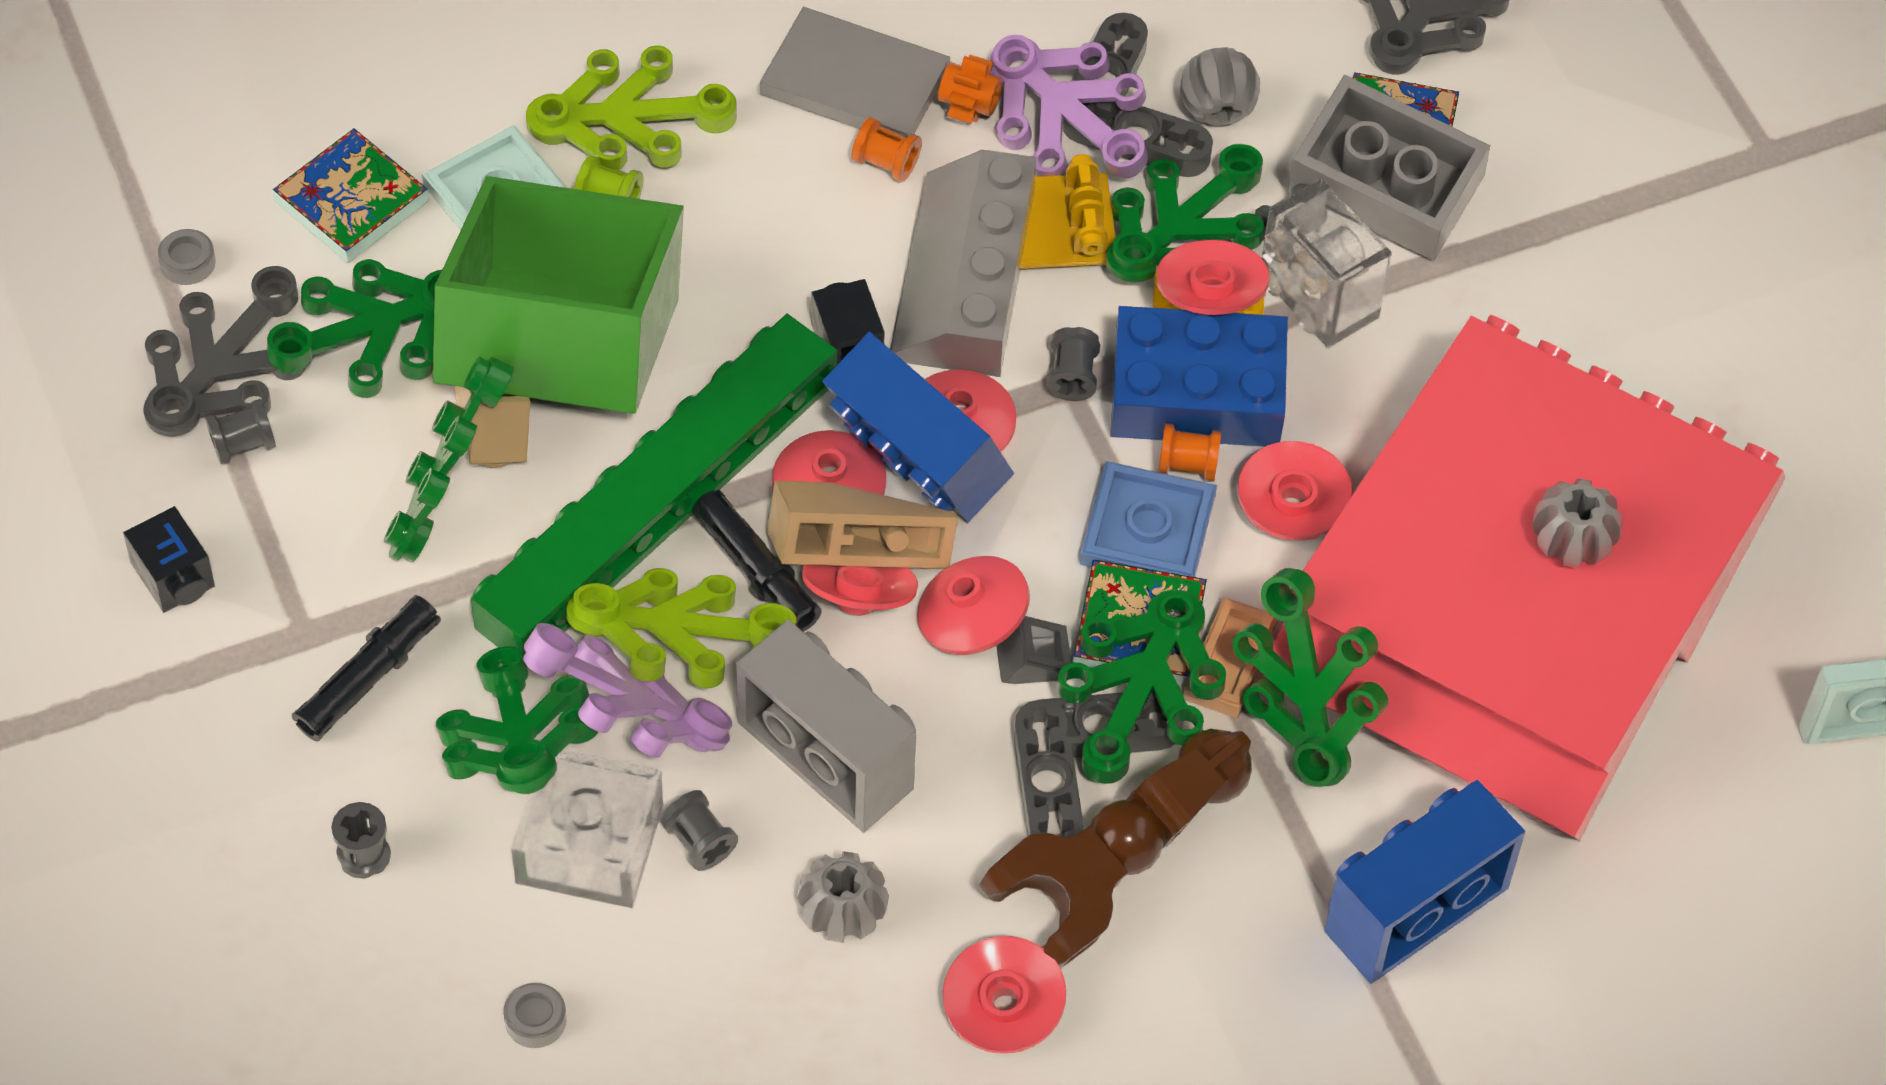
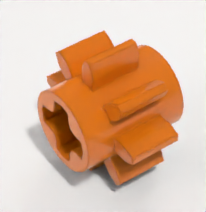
[938,54,1003,124]

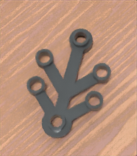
[1364,0,1510,75]
[143,266,305,436]

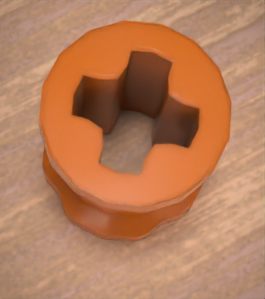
[851,117,922,182]
[1158,423,1222,482]

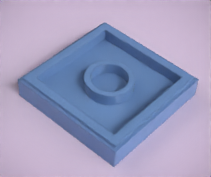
[1080,461,1217,577]

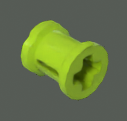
[574,155,644,199]

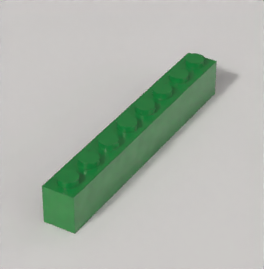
[471,313,837,667]

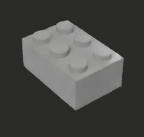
[1289,74,1491,261]
[736,619,916,833]

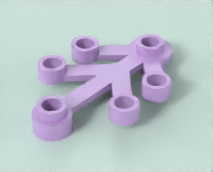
[990,35,1148,178]
[523,623,732,758]

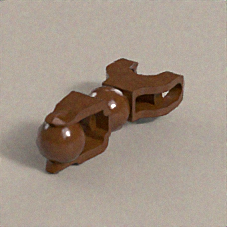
[978,729,1252,969]

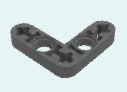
[1062,12,1213,177]
[1014,690,1184,837]

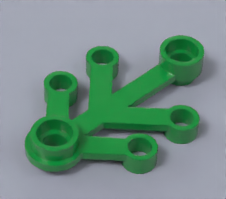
[1106,144,1264,282]
[267,259,442,398]
[384,357,514,562]
[1233,568,1388,787]
[1058,590,1226,784]
[436,646,598,794]

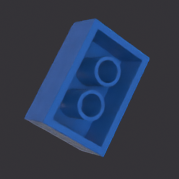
[1110,306,1288,447]
[822,331,1015,523]
[1324,779,1526,984]

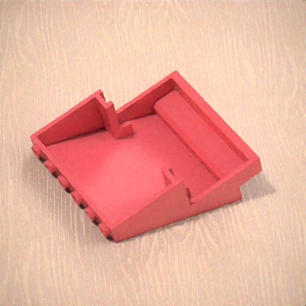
[1273,315,1785,841]

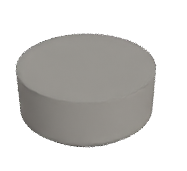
[158,229,216,285]
[504,983,567,1048]

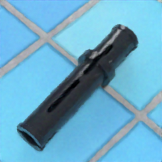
[692,490,822,632]
[291,595,441,742]

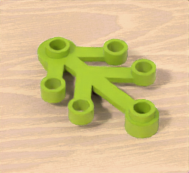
[526,45,737,170]
[566,568,796,688]

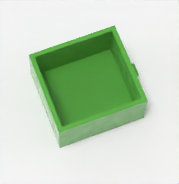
[433,176,684,414]

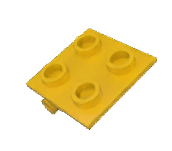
[1020,154,1116,269]

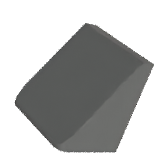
[996,616,1072,684]

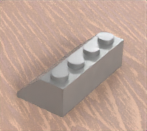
[891,149,1037,377]

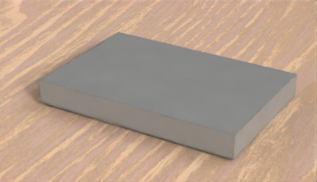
[760,6,950,137]

